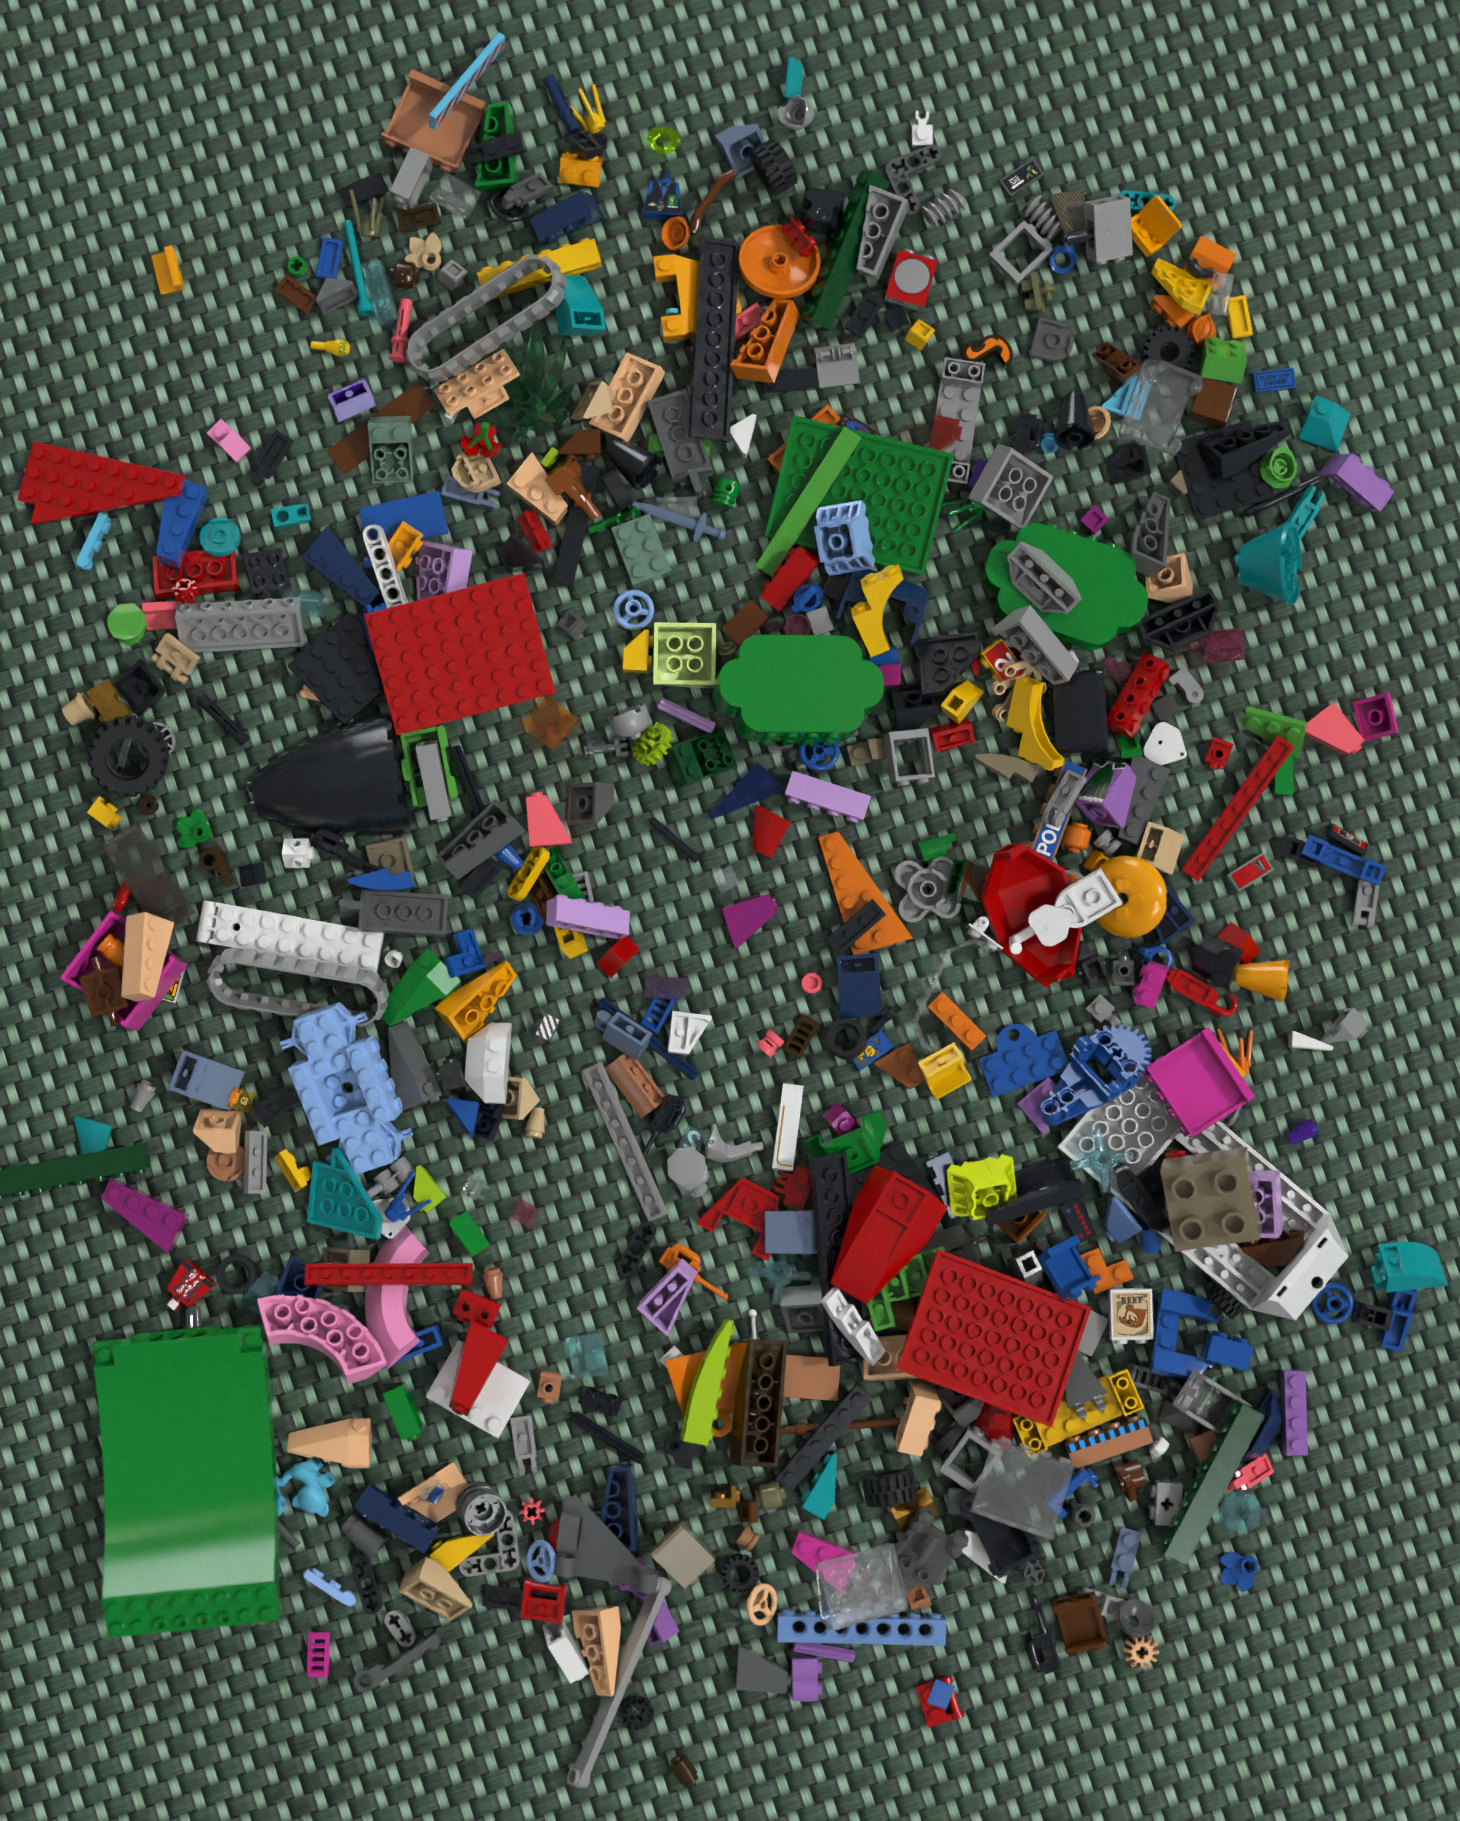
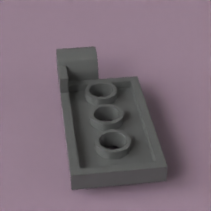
[354,1626,444,1692]

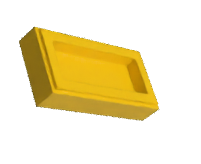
[1224,295,1253,340]

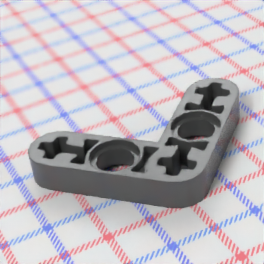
[885,144,941,217]

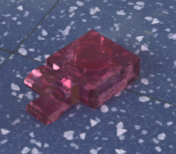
[1103,656,1134,687]

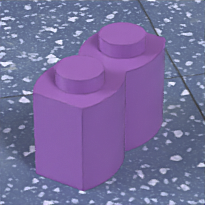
[791,1656,822,1702]

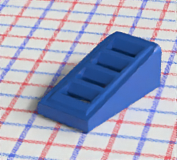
[640,986,678,1034]

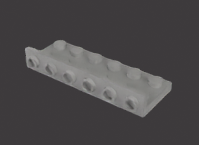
[175,597,306,653]

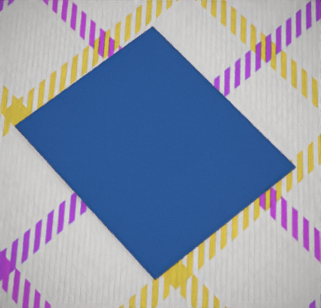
[927,1679,955,1710]

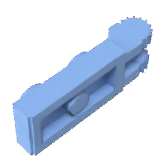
[303,1568,357,1607]

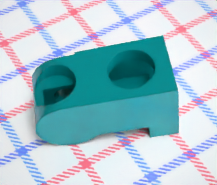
[271,504,312,531]

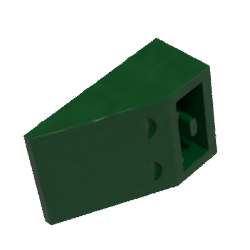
[663,729,738,790]

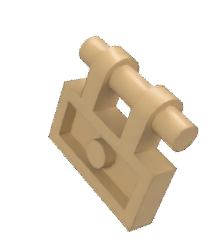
[151,633,200,685]

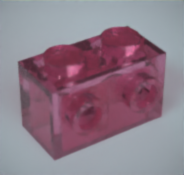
[1200,628,1246,664]

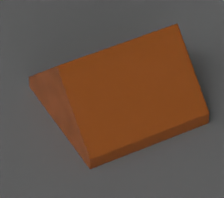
[997,1194,1047,1244]

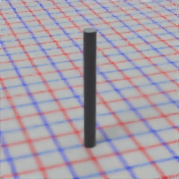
[1244,475,1321,517]

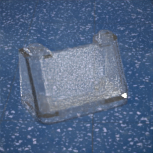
[1119,360,1203,456]

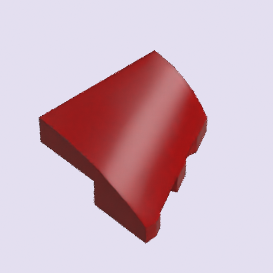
[753,804,791,860]

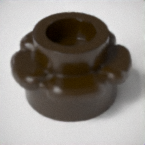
[138,795,159,816]

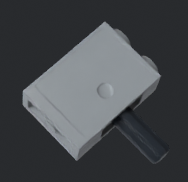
[1062,195,1133,265]

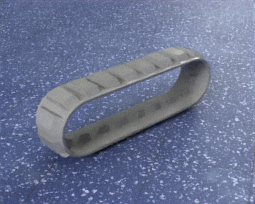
[406,254,567,383]
[206,947,389,1028]

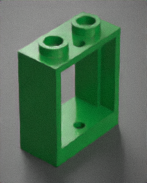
[382,1382,425,1442]

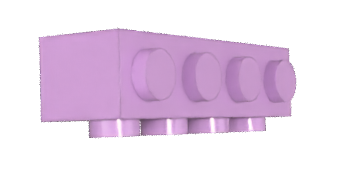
[785,771,871,823]
[546,895,630,940]

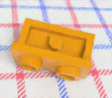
[559,151,603,187]
[380,521,424,572]

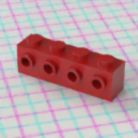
[1107,652,1170,739]

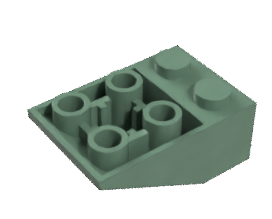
[368,416,414,483]

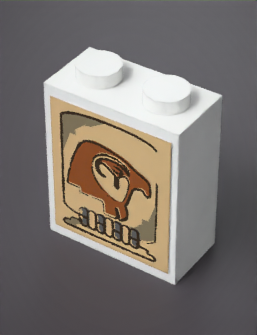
[1108,1288,1153,1344]

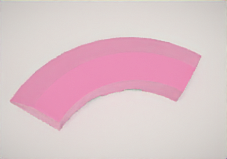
[365,1225,430,1369]
[257,1295,387,1384]

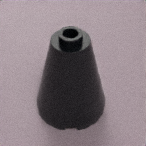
[1054,391,1095,450]
[604,438,662,491]

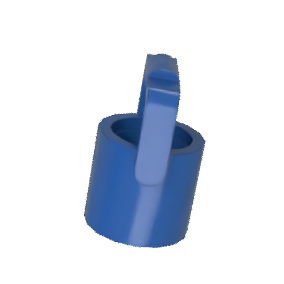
[790,583,825,614]

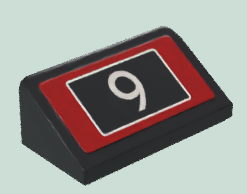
[1325,824,1368,857]

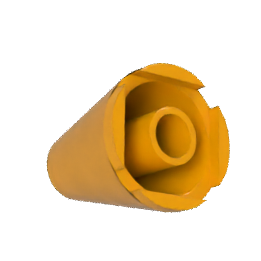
[1233,960,1290,1002]

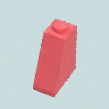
[1305,702,1365,756]
[526,792,572,848]

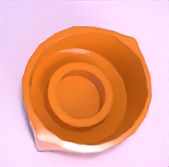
[661,216,690,251]
[1186,313,1216,347]

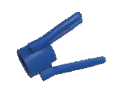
[384,1171,432,1222]

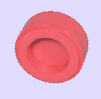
[801,973,822,994]

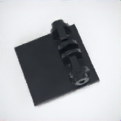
[242,548,291,596]

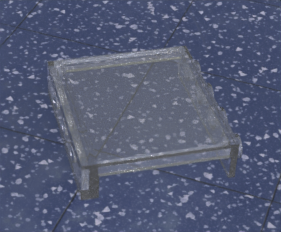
[971,1436,1076,1540]

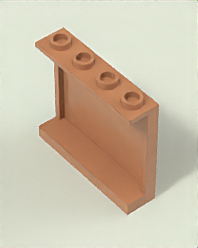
[381,69,487,174]

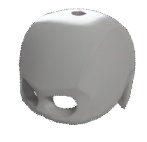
[777,95,814,130]

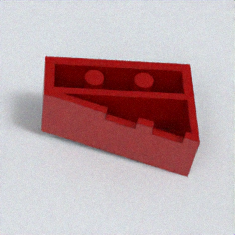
[760,546,822,612]

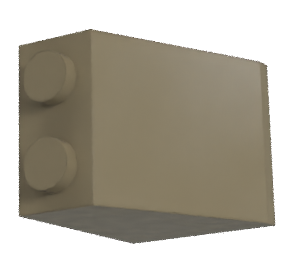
[650,1520,716,1589]

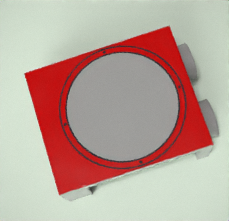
[884,249,938,312]

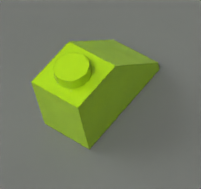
[413,1165,448,1213]

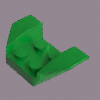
[803,1110,887,1174]

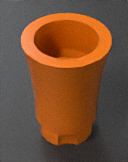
[97,934,125,974]

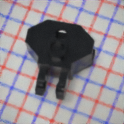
[1075,940,1108,990]

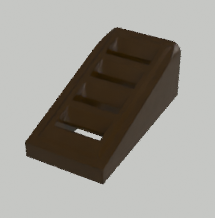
[782,1013,820,1059]

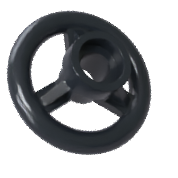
[489,189,529,222]

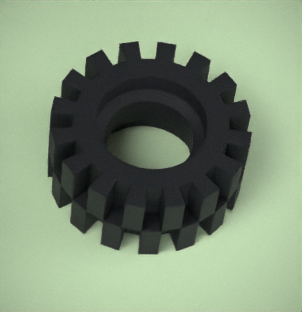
[1205,1282,1244,1320]
[721,1553,759,1594]

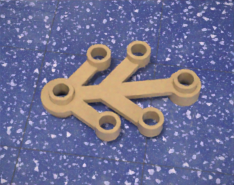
[991,659,1047,722]

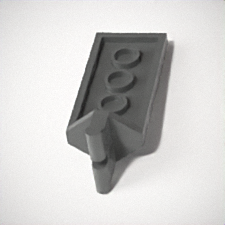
[647,389,713,501]
[339,889,448,937]

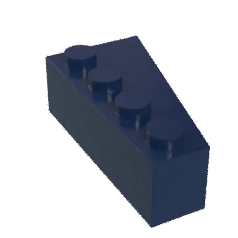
[302,525,381,608]

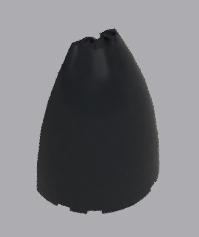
[247,712,411,836]

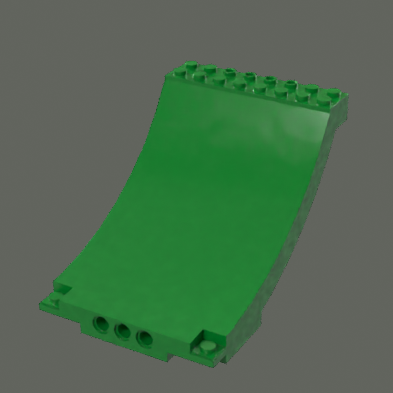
[92,1325,282,1638]

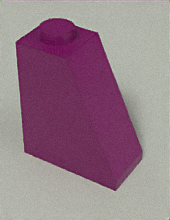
[722,894,778,949]

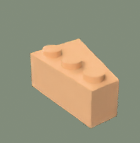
[507,452,569,526]
[895,1379,941,1457]

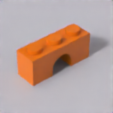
[926,992,986,1051]

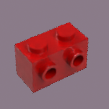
[453,1288,502,1328]

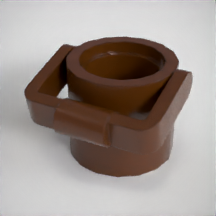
[1113,1459,1147,1502]

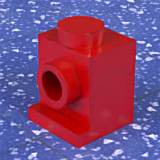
[1203,737,1234,771]

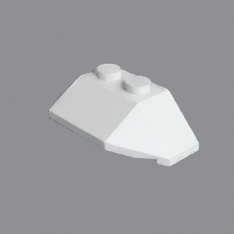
[464,1022,512,1104]

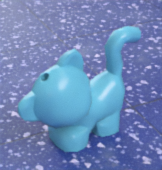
[277,1457,336,1517]

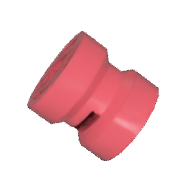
[756,1029,785,1058]

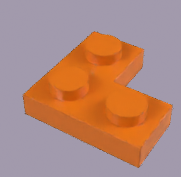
[1080,1248,1134,1294]

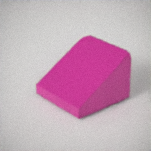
[879,664,901,686]

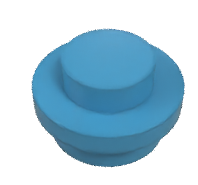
[1041,433,1059,453]

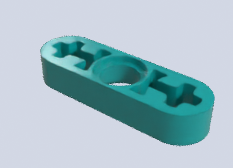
[1118,190,1176,213]

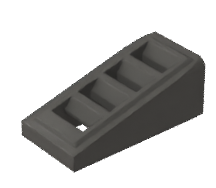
[1126,1363,1168,1394]

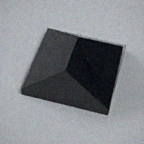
[498,533,546,571]

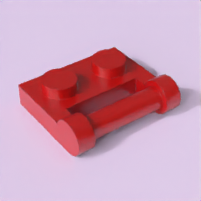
[520,1579,567,1623]
[915,1675,964,1728]

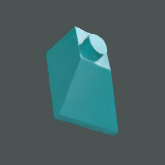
[1298,396,1351,453]

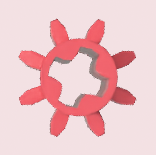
[519,1497,546,1525]

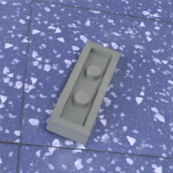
[244,1131,267,1194]

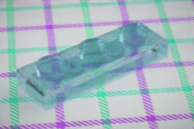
[362,260,399,326]

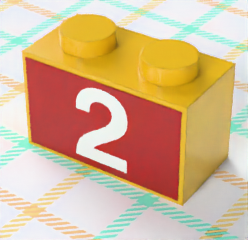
[979,639,1024,682]

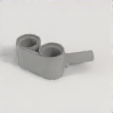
[366,1156,416,1198]

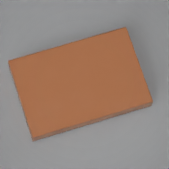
[783,1354,840,1401]

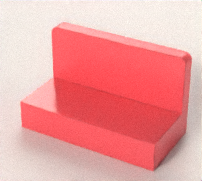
[142,601,184,630]

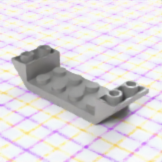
[930,357,985,485]

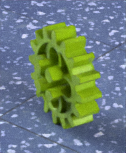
[632,722,673,766]

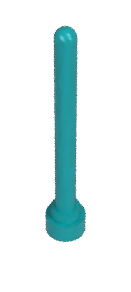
[344,220,374,316]

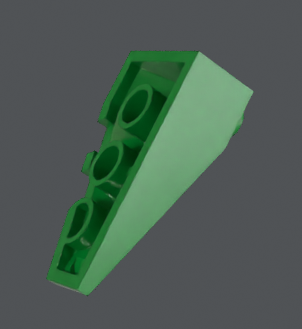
[381,948,462,1027]

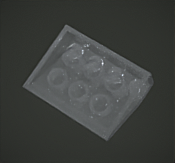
[816,1543,908,1631]

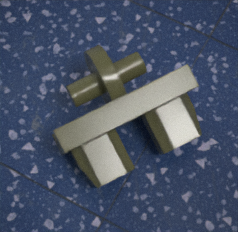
[1021,272,1056,313]

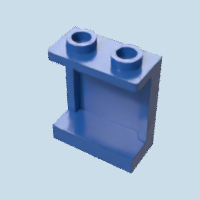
[1037,1235,1102,1301]
[1043,1466,1098,1519]

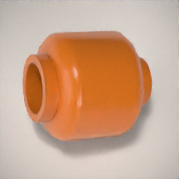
[1062,822,1091,853]

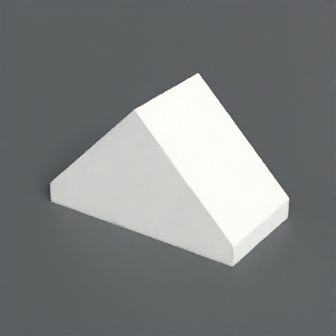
[730,414,757,458]

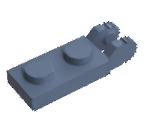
[440,475,501,509]
[1108,1527,1142,1589]

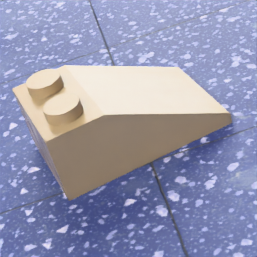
[399,1557,472,1621]

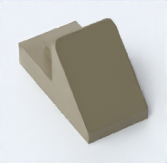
[847,738,886,767]

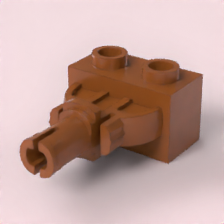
[545,457,601,521]

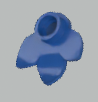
[1220,1552,1259,1593]

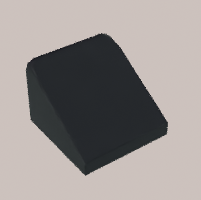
[883,306,910,333]
[239,863,267,887]

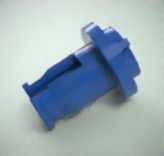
[511,903,544,936]

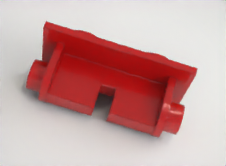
[782,216,819,258]
[517,509,553,554]

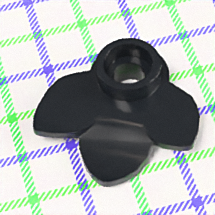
[664,1428,705,1469]

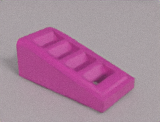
[307,1632,330,1677]

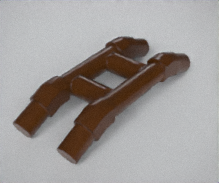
[690,168,737,235]

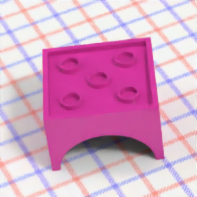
[60,911,188,1031]

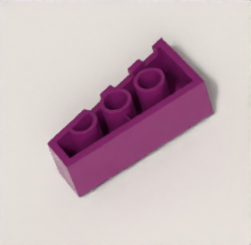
[101,1179,190,1253]

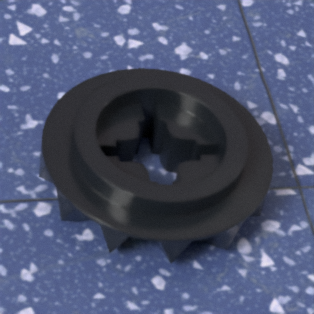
[621,1696,654,1731]

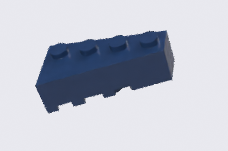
[601,1464,640,1552]
[355,1483,441,1554]

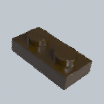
[396,203,441,234]

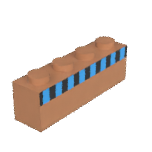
[1064,1415,1153,1469]

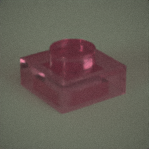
[512,1200,541,1228]

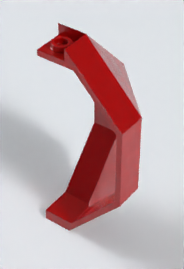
[981,843,1082,988]

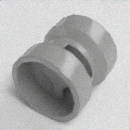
[1093,828,1122,857]

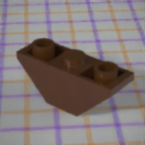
[1092,342,1142,387]
[1242,1229,1305,1267]

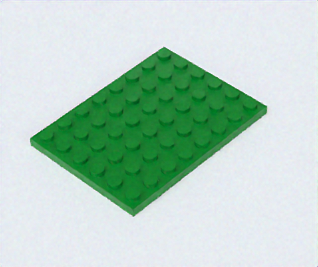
[765,415,954,575]

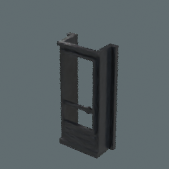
[984,1155,1084,1229]

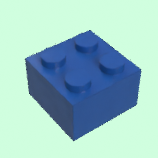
[1200,1330,1253,1371]

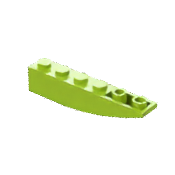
[680,1319,735,1446]

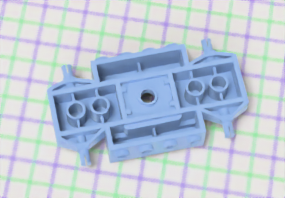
[280,1002,413,1175]

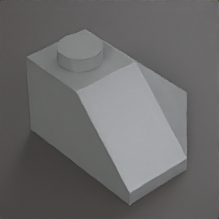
[1320,1007,1369,1043]

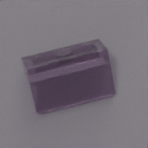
[645,976,687,1000]

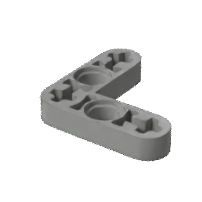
[459,1509,520,1577]

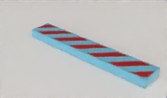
[428,32,505,130]

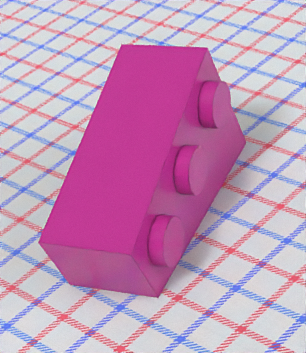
[791,1529,858,1595]

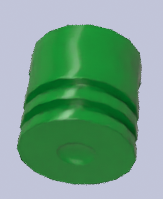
[710,477,741,509]

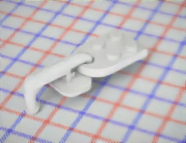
[1008,867,1123,954]

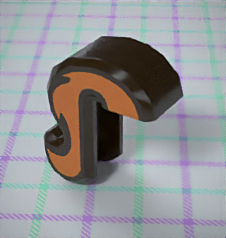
[962,334,1013,370]

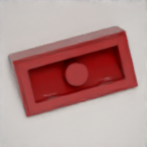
[929,719,975,752]

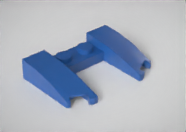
[1150,1288,1219,1380]

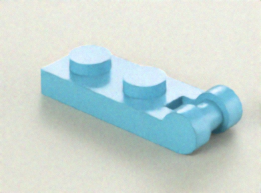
[77,513,111,571]

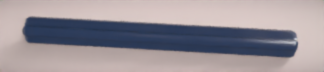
[597,997,699,1080]

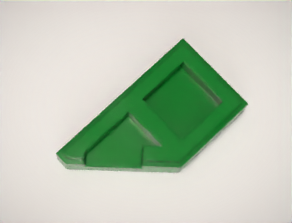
[918,833,956,861]

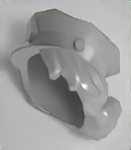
[667,1147,709,1197]

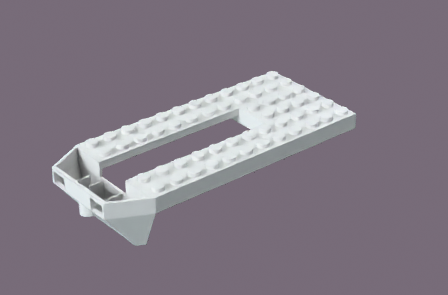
[1056,1060,1349,1320]

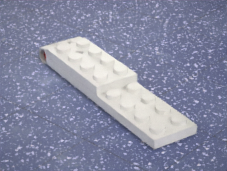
[196,900,384,974]

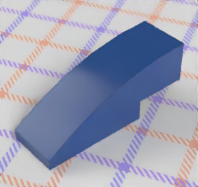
[348,868,416,892]
[1381,1289,1418,1352]

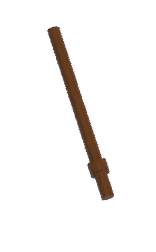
[780,1418,900,1435]

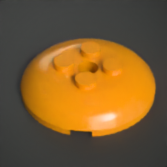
[1096,856,1167,938]

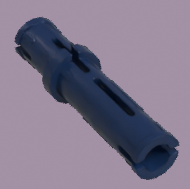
[542,74,580,133]

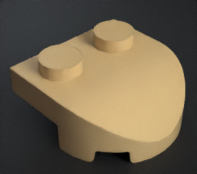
[452,449,501,493]

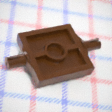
[79,956,131,1027]

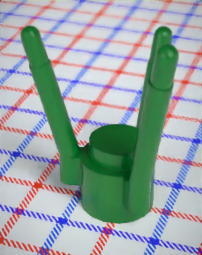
[941,498,986,532]

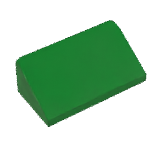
[1272,754,1294,795]
[449,1211,490,1257]

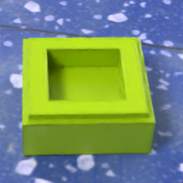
[540,447,559,471]

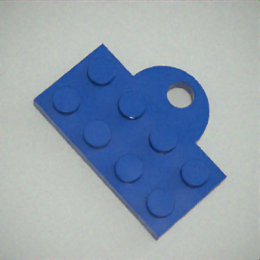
[978,1024,1068,1098]

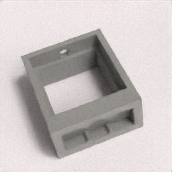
[390,147,433,210]
[988,221,1053,288]
[883,728,935,787]
[939,1425,1003,1494]

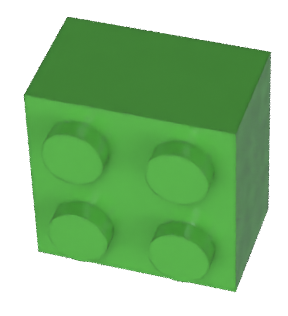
[1199,337,1247,383]

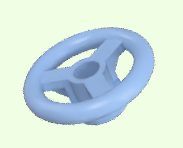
[613,590,654,630]
[527,1540,557,1582]

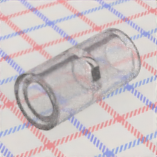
[1207,272,1234,316]

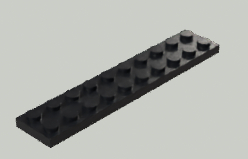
[688,236,740,443]
[808,1152,865,1367]

